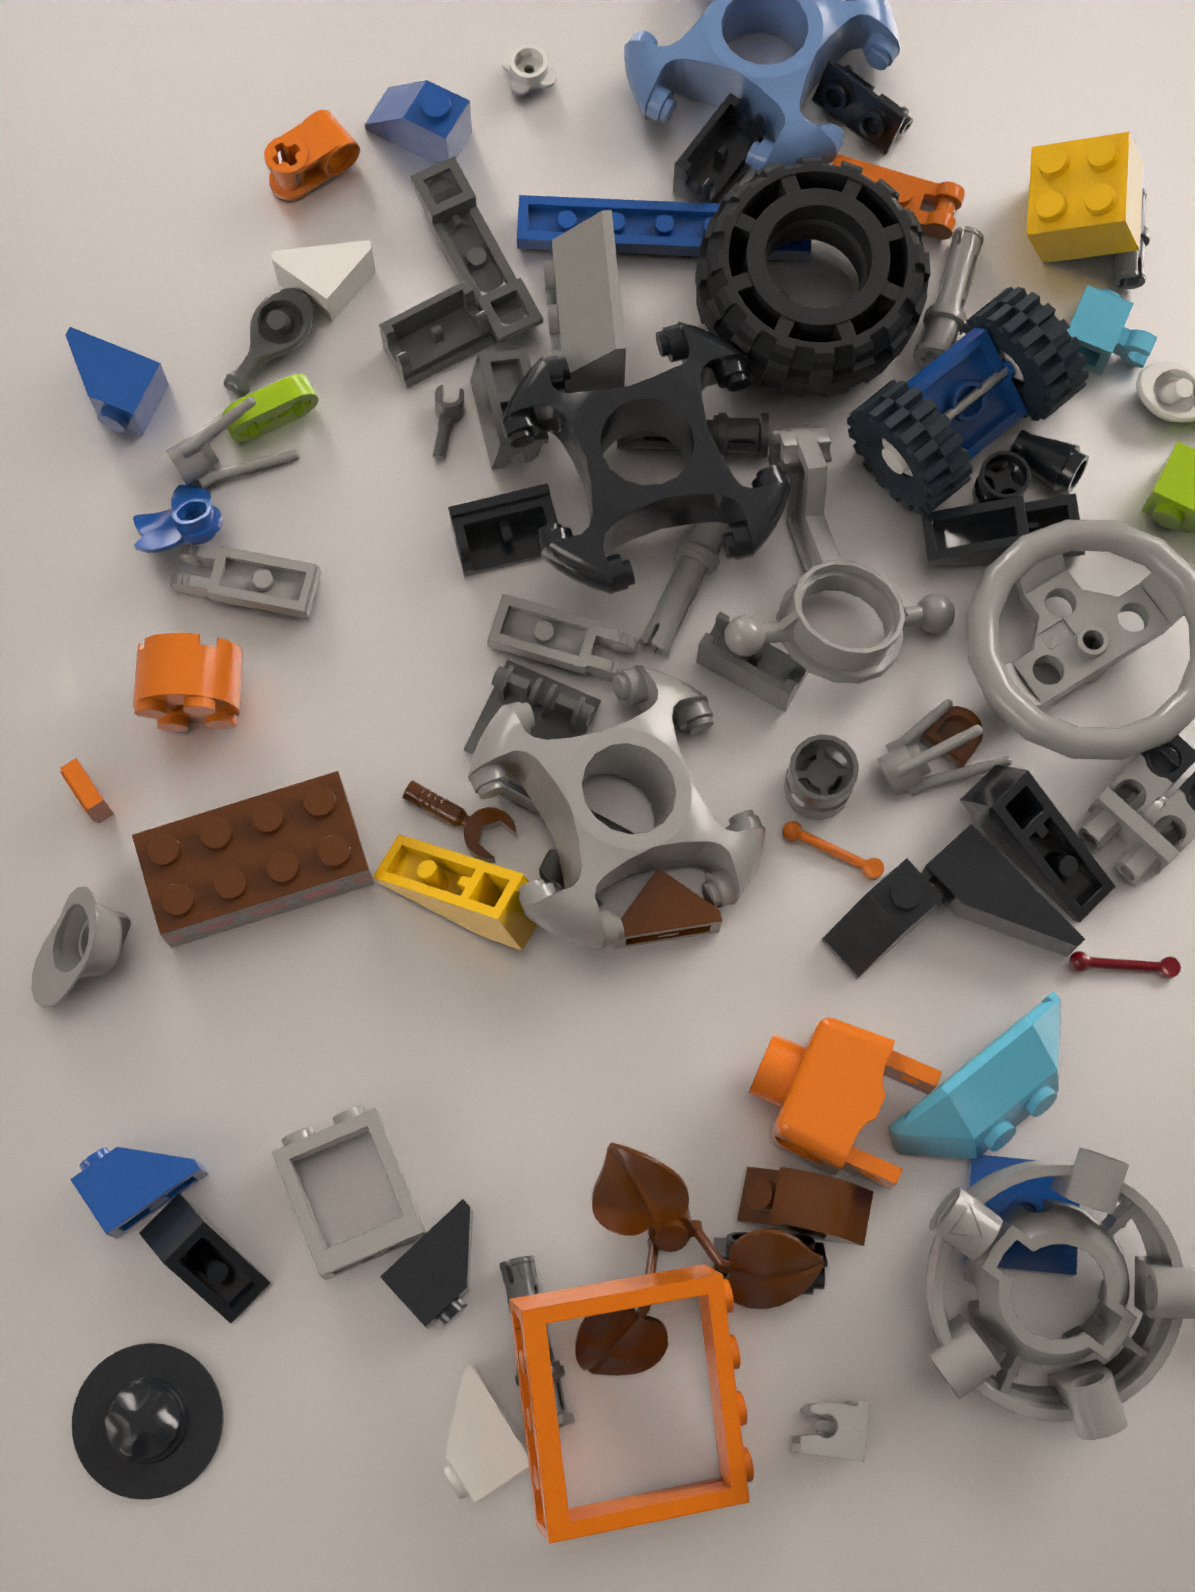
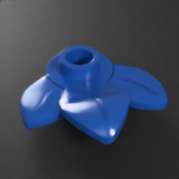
[133,485,223,553]

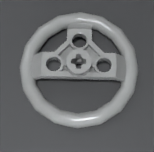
[967,519,1195,760]

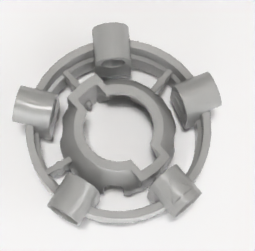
[926,1147,1195,1440]

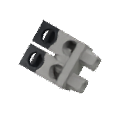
[1078,735,1195,885]

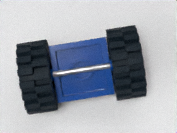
[847,287,1089,515]

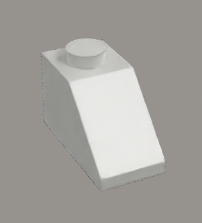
[442,1365,529,1503]

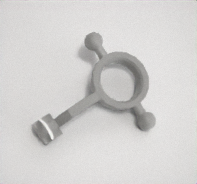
[725,427,955,684]

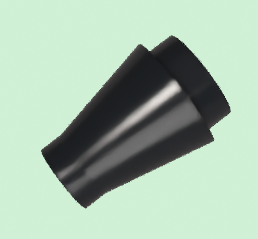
[1010,430,1089,492]

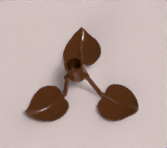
[575,1143,824,1376]

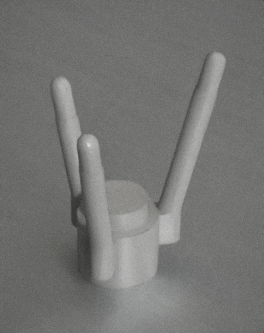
[166,397,300,489]
[877,699,1012,796]

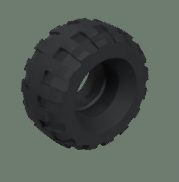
[695,157,931,398]

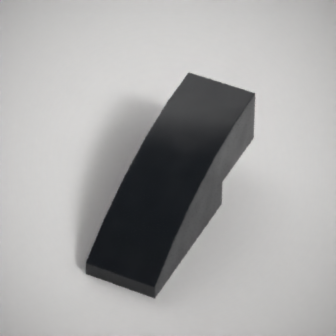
[921,493,1085,566]

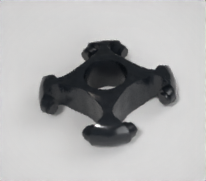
[501,321,791,594]

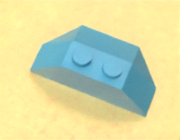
[888,992,1062,1159]

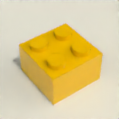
[1027,131,1144,263]

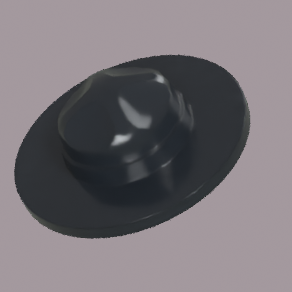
[72,1343,224,1500]

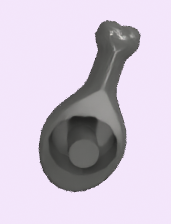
[223,288,314,398]

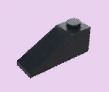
[960,765,1116,922]
[921,824,1085,957]

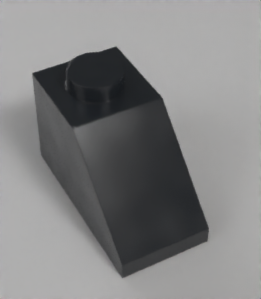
[821,858,944,979]
[139,1193,270,1323]
[380,1199,473,1329]

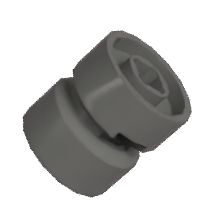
[784,734,859,820]

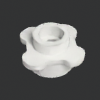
[502,44,556,96]

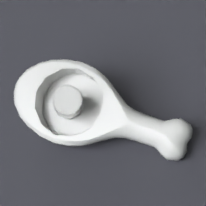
[1136,362,1195,423]

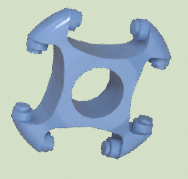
[624,0,900,171]

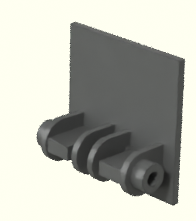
[464,660,601,755]

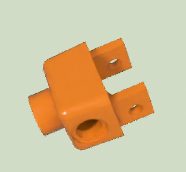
[748,1017,942,1190]

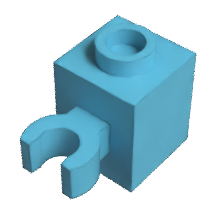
[1067,285,1157,375]

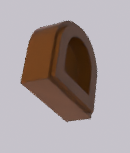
[919,706,983,768]

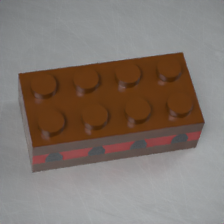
[132,771,374,948]

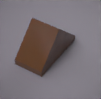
[614,868,722,949]

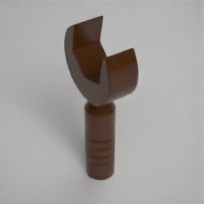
[402,780,517,863]

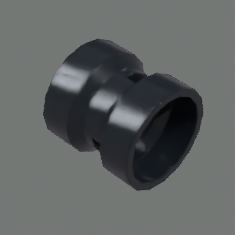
[972,451,1031,504]

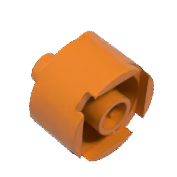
[133,633,243,732]

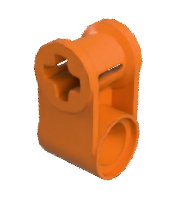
[264,110,360,201]

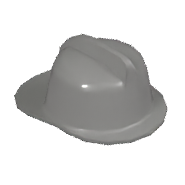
[31,886,131,1008]

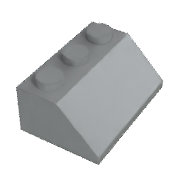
[543,210,626,393]

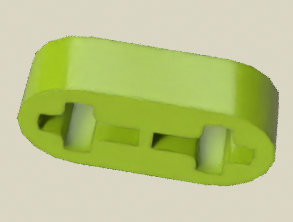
[222,374,319,443]

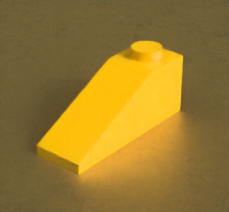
[373,834,537,951]

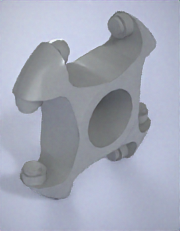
[468,665,766,950]

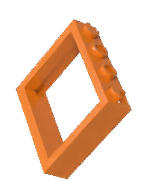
[509,1264,754,1544]

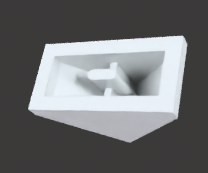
[271,240,376,322]

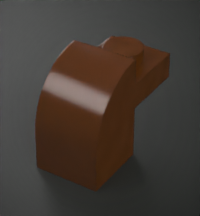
[737,1166,874,1246]

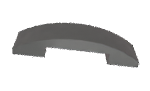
[410,156,543,343]

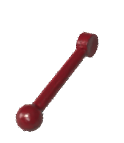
[1069,951,1181,979]

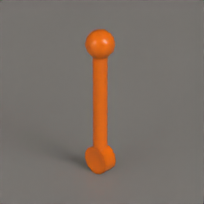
[782,821,885,880]

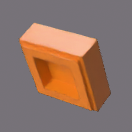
[60,758,114,824]

